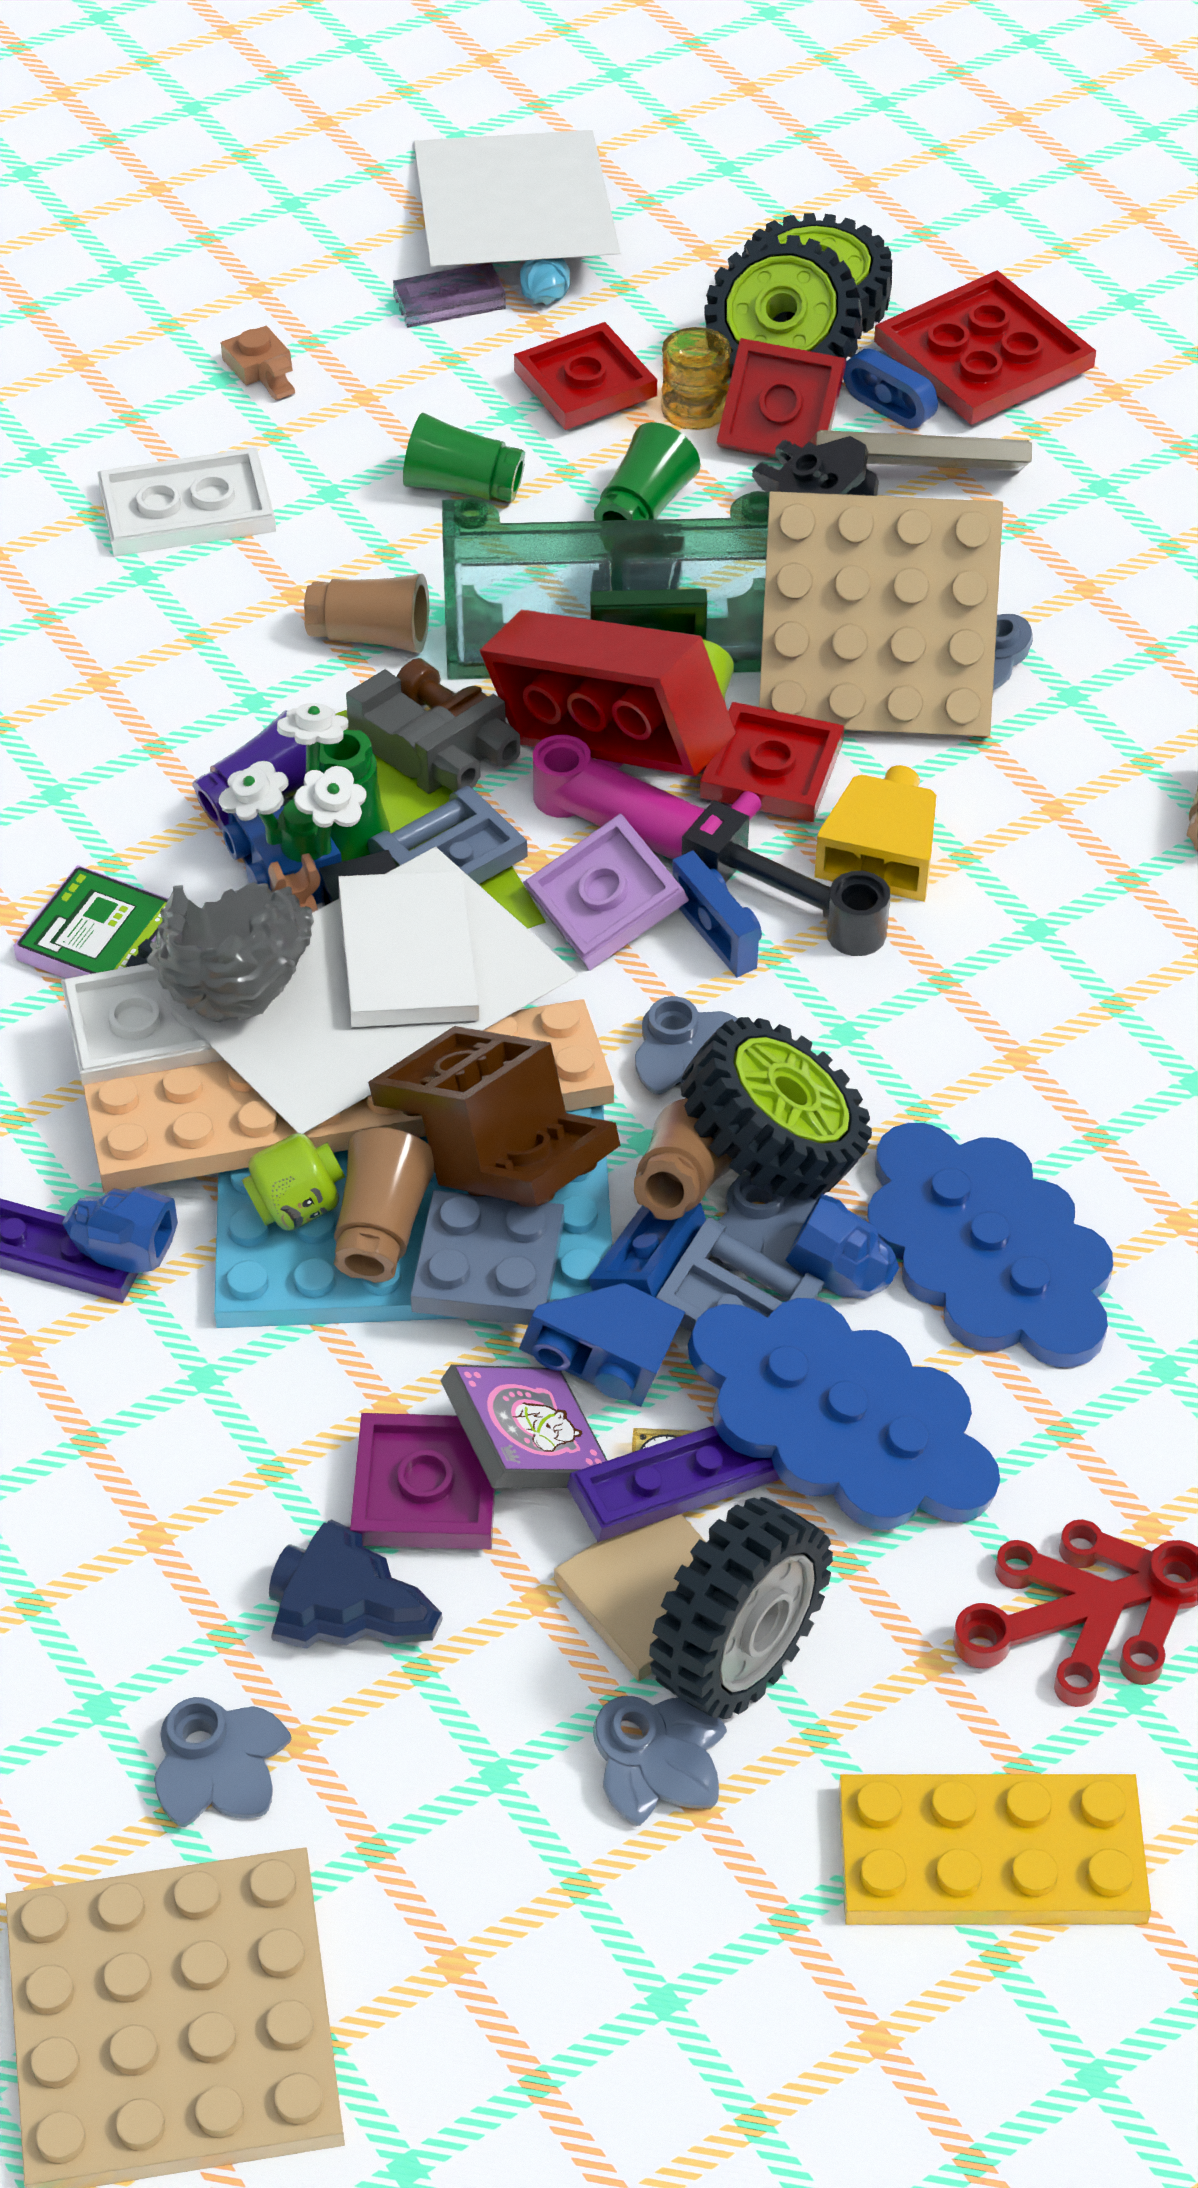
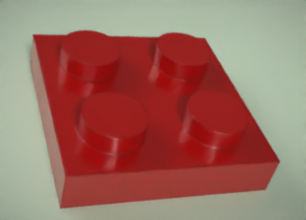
[514,322,658,430]
[716,338,847,459]
[700,701,845,823]

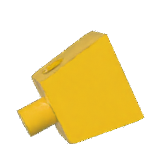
[814,765,937,902]

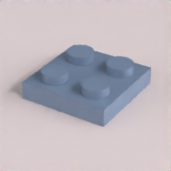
[411,1190,564,1325]

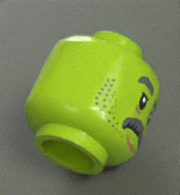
[242,1133,345,1231]

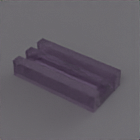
[393,262,506,328]

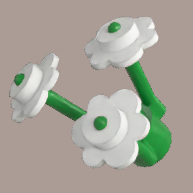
[219,703,366,862]

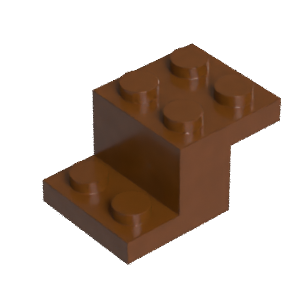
[368,1026,621,1207]

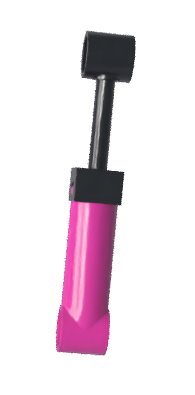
[532,735,891,956]

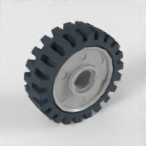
[649,1497,833,1719]

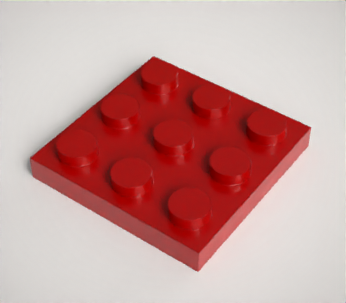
[874,270,1097,425]

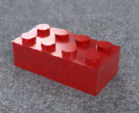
[479,609,736,777]

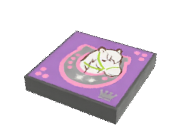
[440,1364,608,1488]

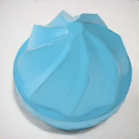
[520,258,570,306]

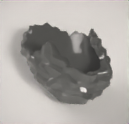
[147,882,314,1023]

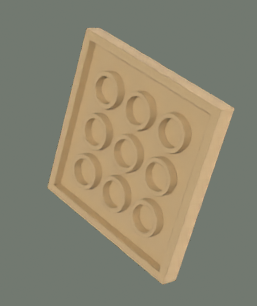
[759,491,1004,736]
[5,1847,345,2188]

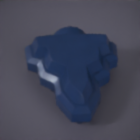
[269,1519,443,1649]

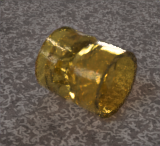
[661,327,731,430]

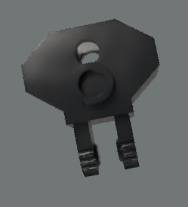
[752,436,879,496]

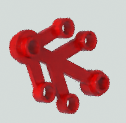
[953,1519,1198,1707]

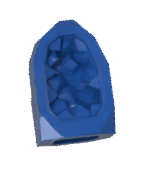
[62,1187,178,1273]
[785,1193,900,1299]

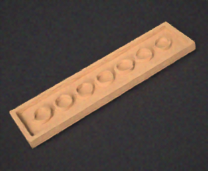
[83,999,614,1193]

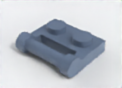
[367,786,528,884]
[656,1217,825,1333]

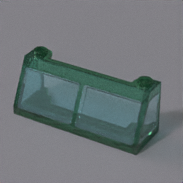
[442,491,770,680]

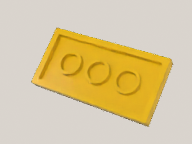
[838,1774,1151,1925]

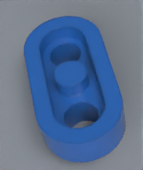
[843,348,938,429]

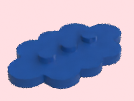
[866,1122,1114,1367]
[687,1298,1000,1530]

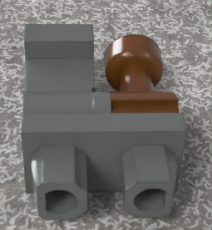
[346,658,520,794]

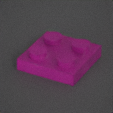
[350,1413,496,1550]

